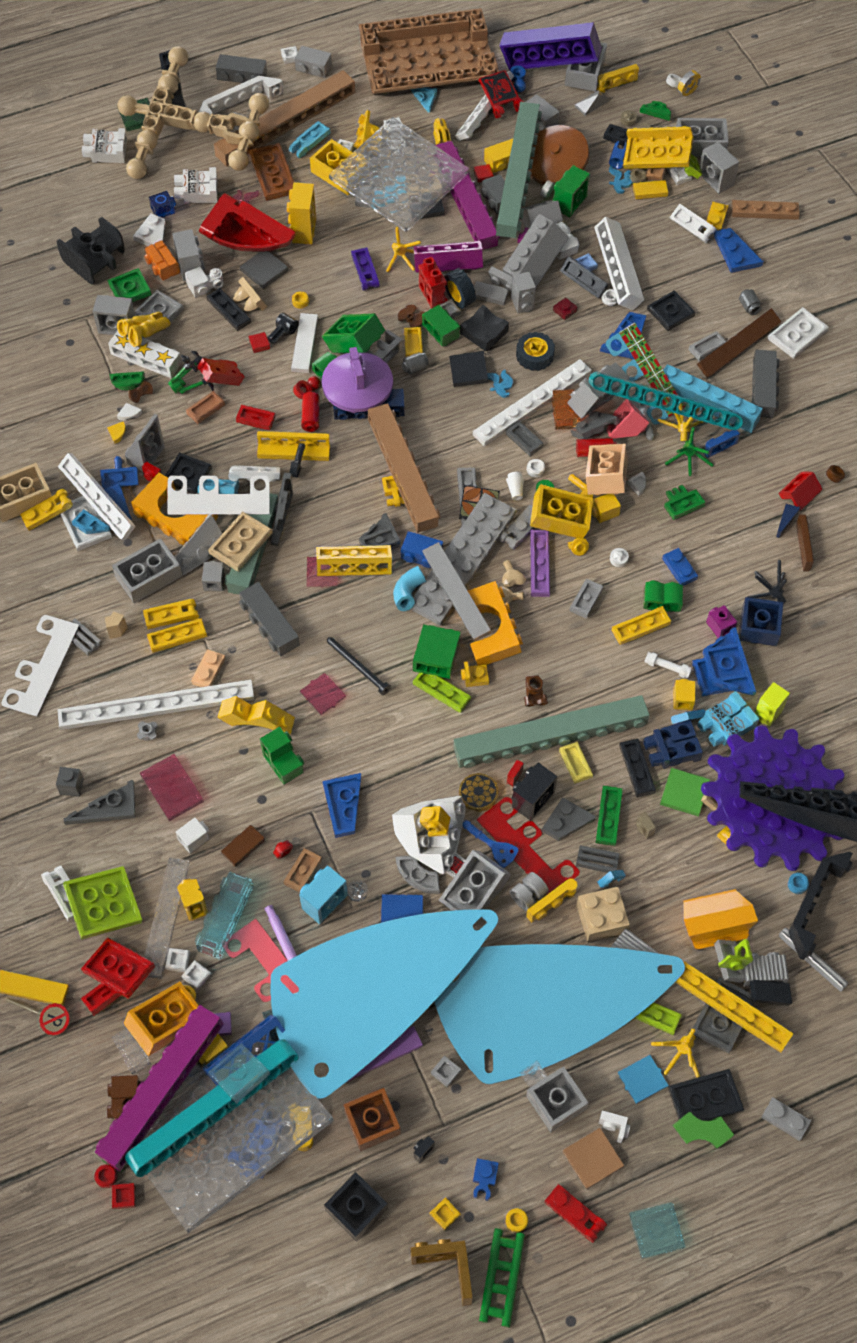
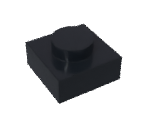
[413,1136,435,1163]

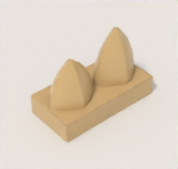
[233,277,268,311]

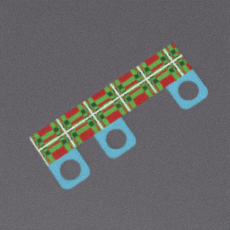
[606,323,685,425]

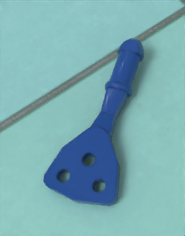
[462,820,518,868]

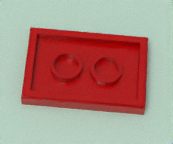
[81,938,156,999]

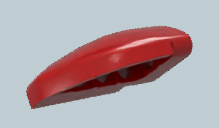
[199,193,296,252]

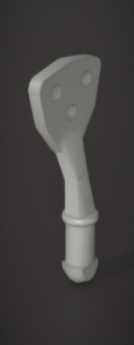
[629,394,654,440]

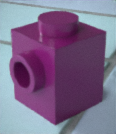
[706,605,737,638]

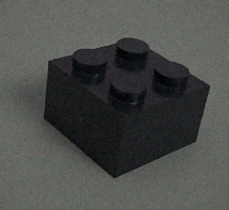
[512,762,557,821]
[324,1172,388,1242]

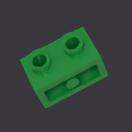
[422,305,460,347]

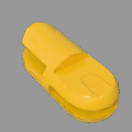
[433,118,451,145]

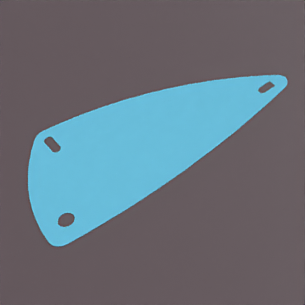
[270,909,498,1099]
[435,944,685,1084]

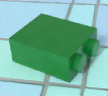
[413,624,460,679]

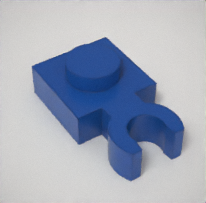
[473,1158,499,1201]

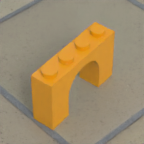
[131,473,218,545]
[460,581,523,665]

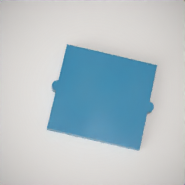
[618,1055,669,1104]

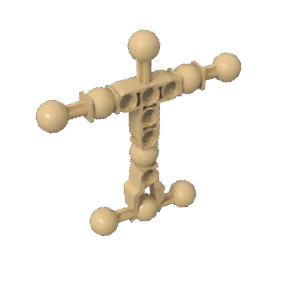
[118,46,269,179]

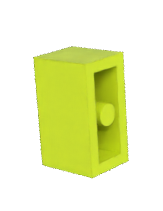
[755,682,790,727]

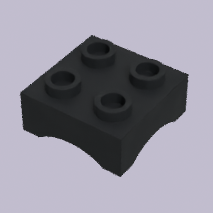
[460,305,509,352]

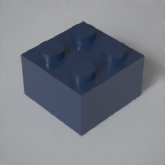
[739,597,783,646]

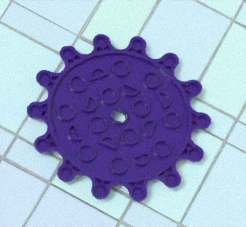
[701,725,845,871]

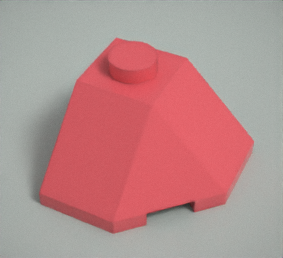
[606,399,649,439]

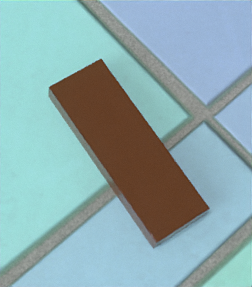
[796,514,814,572]

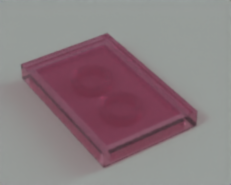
[140,754,204,821]

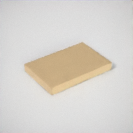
[208,511,273,572]

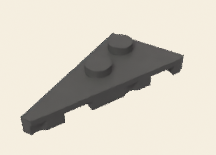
[271,472,294,546]
[64,780,136,825]

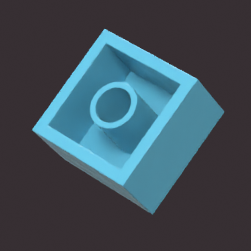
[299,865,348,924]

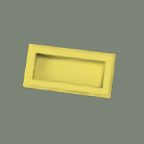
[559,741,593,784]

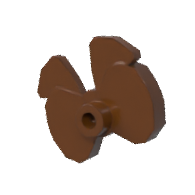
[397,305,425,327]

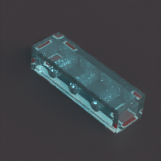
[195,871,254,960]

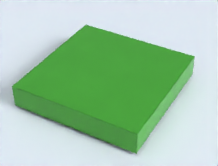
[660,768,710,817]

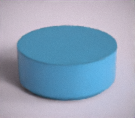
[787,873,809,894]

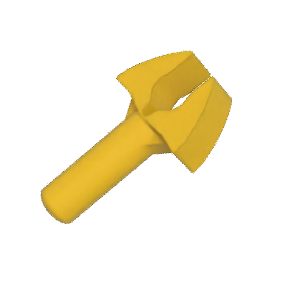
[568,474,598,498]

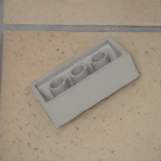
[502,214,569,288]

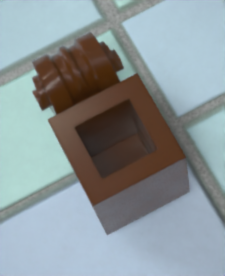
[107,1075,141,1119]

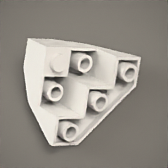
[392,796,465,874]

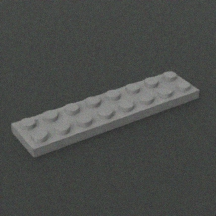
[410,493,516,626]

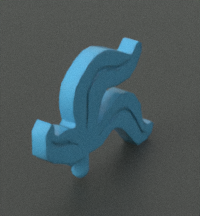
[609,166,632,194]
[487,370,513,398]

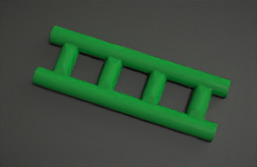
[479,1228,525,1328]

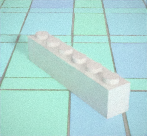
[594,217,644,310]

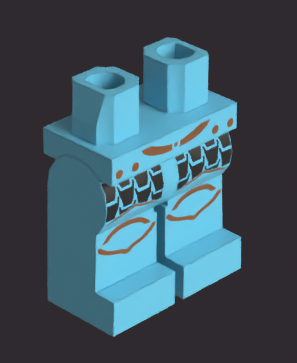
[697,691,759,746]

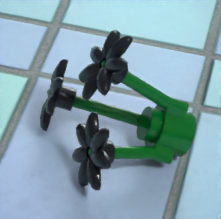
[168,351,214,394]

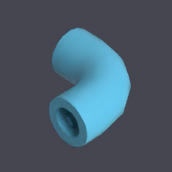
[393,565,427,611]

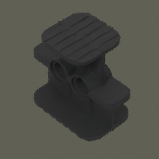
[56,217,125,285]

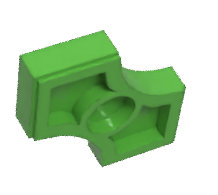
[672,1112,734,1148]

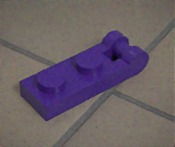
[351,247,380,291]

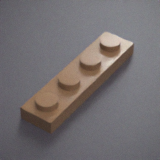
[731,200,799,220]

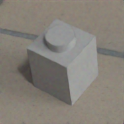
[202,561,225,591]

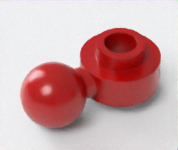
[293,376,321,399]

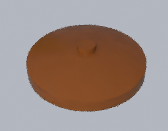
[529,125,590,185]

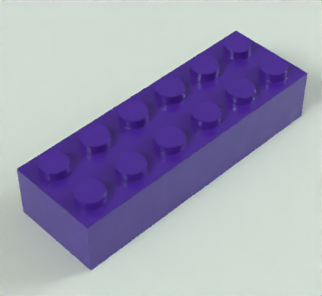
[499,22,602,71]

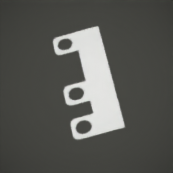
[168,476,269,514]
[1,615,79,716]

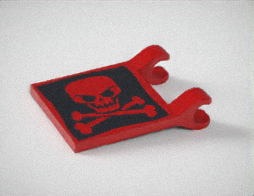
[478,70,524,118]

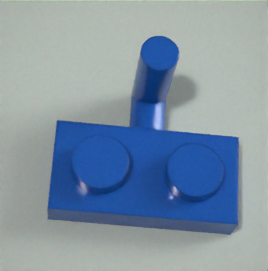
[100,456,139,489]

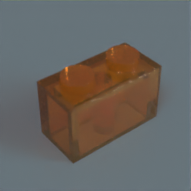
[552,389,580,430]

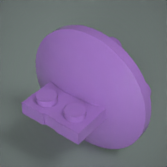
[322,347,393,413]

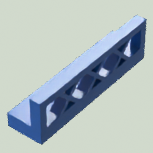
[202,1015,285,1086]

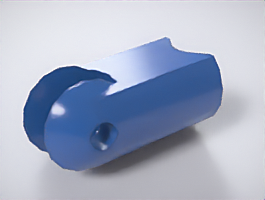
[609,140,627,169]

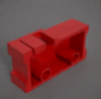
[197,358,245,386]

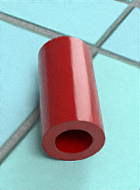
[301,392,320,432]
[576,438,617,457]

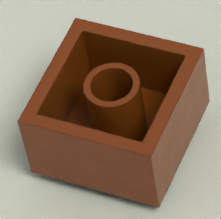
[343,1088,401,1151]

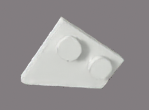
[133,214,166,246]

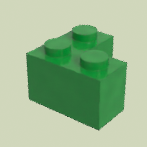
[260,726,304,785]

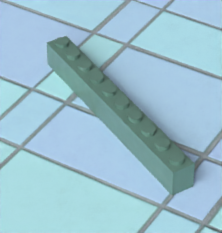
[496,102,542,238]
[453,695,649,768]

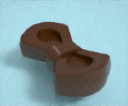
[128,381,153,403]

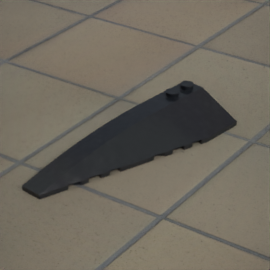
[739,781,857,842]

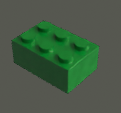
[322,313,386,353]

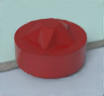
[273,840,293,859]

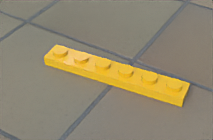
[675,961,793,1053]

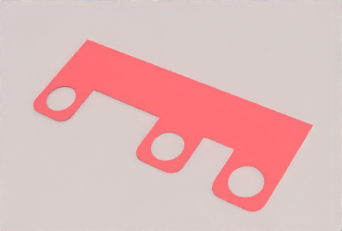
[222,919,299,1002]

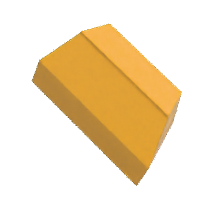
[683,889,758,950]

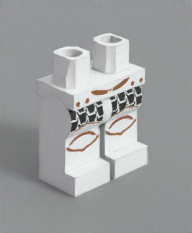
[82,128,127,163]
[174,167,217,204]

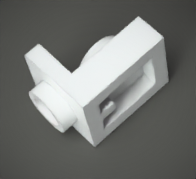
[599,1110,630,1143]

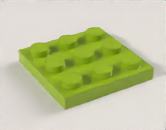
[63,866,142,940]

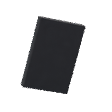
[668,1069,744,1121]

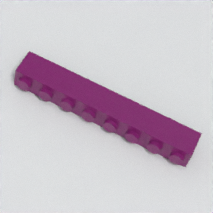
[433,141,500,250]
[95,1005,224,1172]

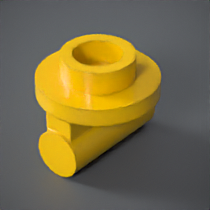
[568,537,589,556]

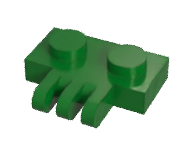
[664,485,706,520]

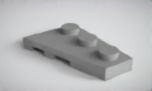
[174,514,222,575]

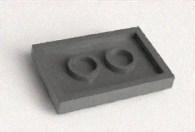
[693,977,755,1053]

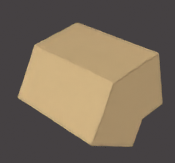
[105,611,127,639]

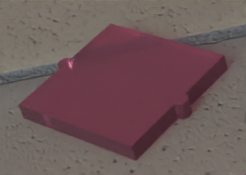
[307,557,338,588]
[300,673,346,715]

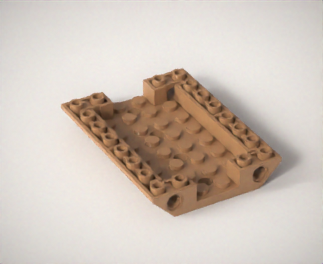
[359,8,499,94]

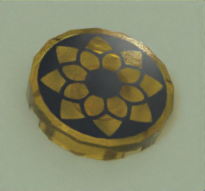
[459,773,498,812]

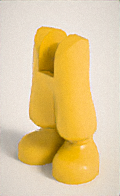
[117,311,171,347]

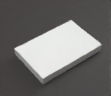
[768,307,829,359]
[60,496,112,551]

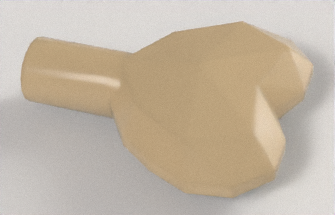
[502,560,526,588]
[498,586,524,604]

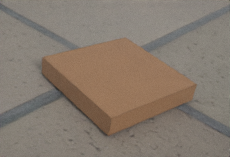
[563,1128,624,1190]

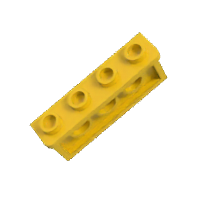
[623,126,694,169]

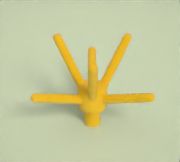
[386,227,421,272]
[657,404,703,441]
[651,1029,700,1078]

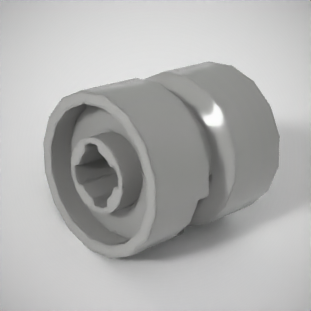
[510,872,549,911]

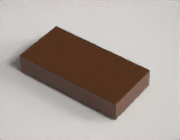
[221,825,265,867]

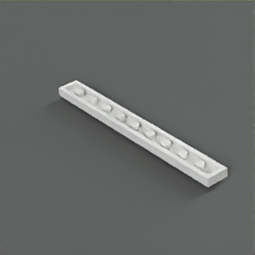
[58,680,254,730]

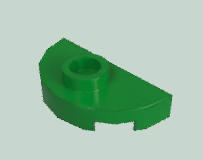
[640,101,671,121]
[109,371,145,390]

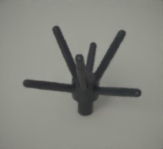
[747,560,787,604]

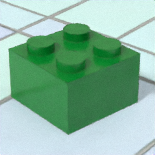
[553,165,590,218]

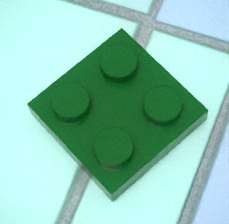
[107,268,152,303]

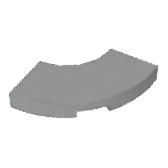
[395,856,440,894]

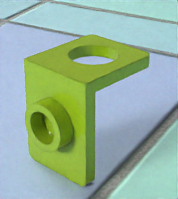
[718,939,753,971]

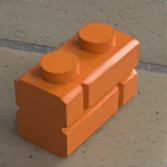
[144,240,180,281]

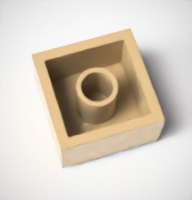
[576,887,630,943]

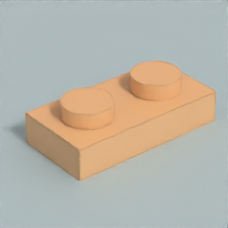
[191,649,225,687]

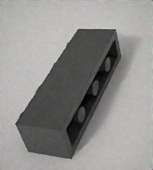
[752,349,780,418]
[239,582,300,657]

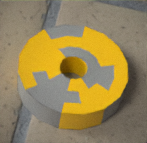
[678,70,701,96]

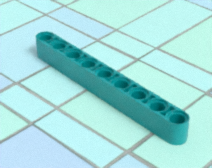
[589,372,743,430]
[125,1039,299,1177]

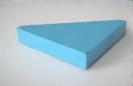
[410,87,437,112]

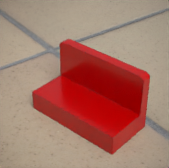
[779,472,822,510]

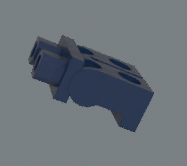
[643,720,703,769]

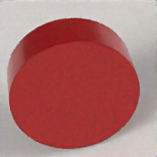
[94,1164,118,1188]

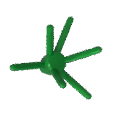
[665,427,714,476]

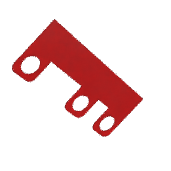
[476,797,580,895]

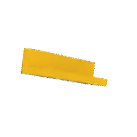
[257,431,330,461]
[316,545,392,576]

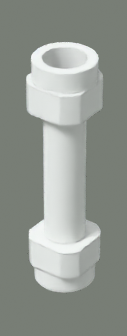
[645,652,692,678]

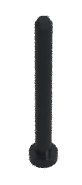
[327,637,391,696]

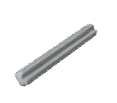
[779,928,848,991]

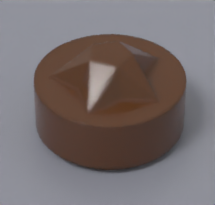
[826,465,845,483]

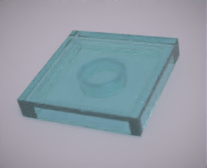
[208,1043,270,1104]
[629,1202,686,1259]

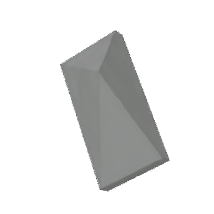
[575,90,609,116]

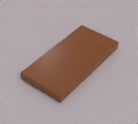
[248,143,294,201]

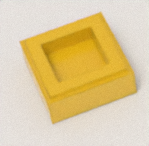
[429,1197,461,1231]

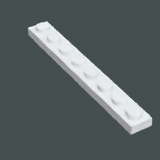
[473,359,592,446]

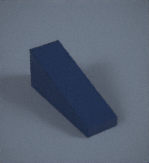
[776,504,800,538]

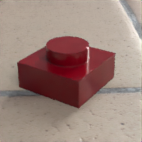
[553,297,577,320]

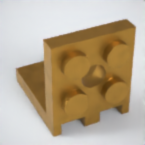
[410,1239,472,1306]

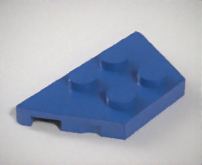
[702,627,756,695]

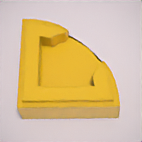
[107,421,126,444]

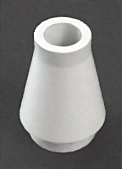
[506,472,524,500]

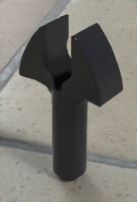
[290,443,306,478]

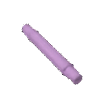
[264,905,297,961]

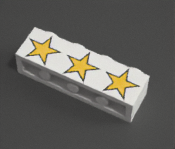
[108,330,182,378]

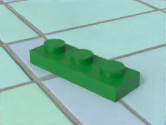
[595,785,623,846]

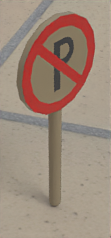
[6,998,70,1036]

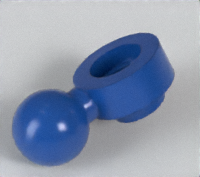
[510,66,526,92]

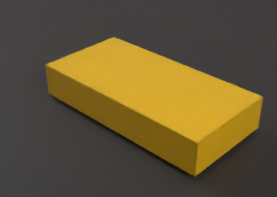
[633,180,668,200]
[404,327,423,357]

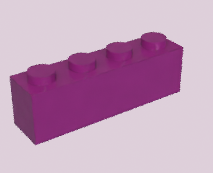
[413,241,483,273]

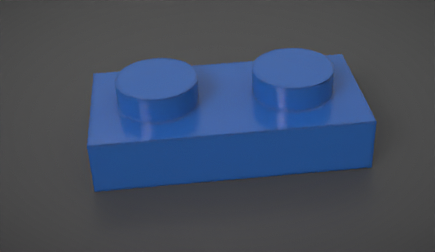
[704,430,740,458]
[662,548,698,586]

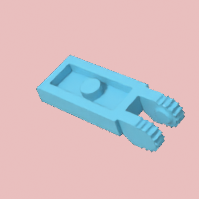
[289,121,331,158]

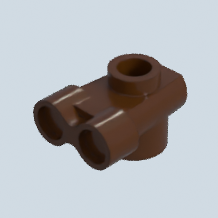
[524,675,548,707]

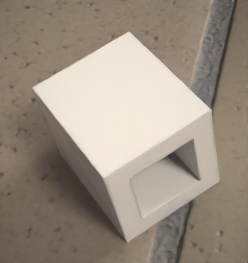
[176,818,209,854]

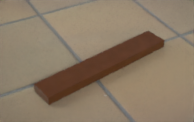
[697,308,782,378]

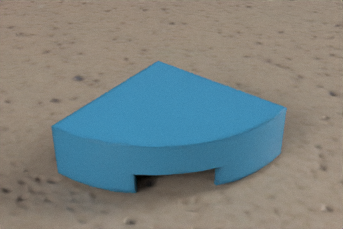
[597,870,626,888]

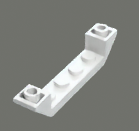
[199,76,284,115]

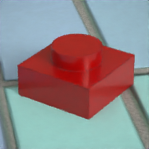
[142,461,162,482]

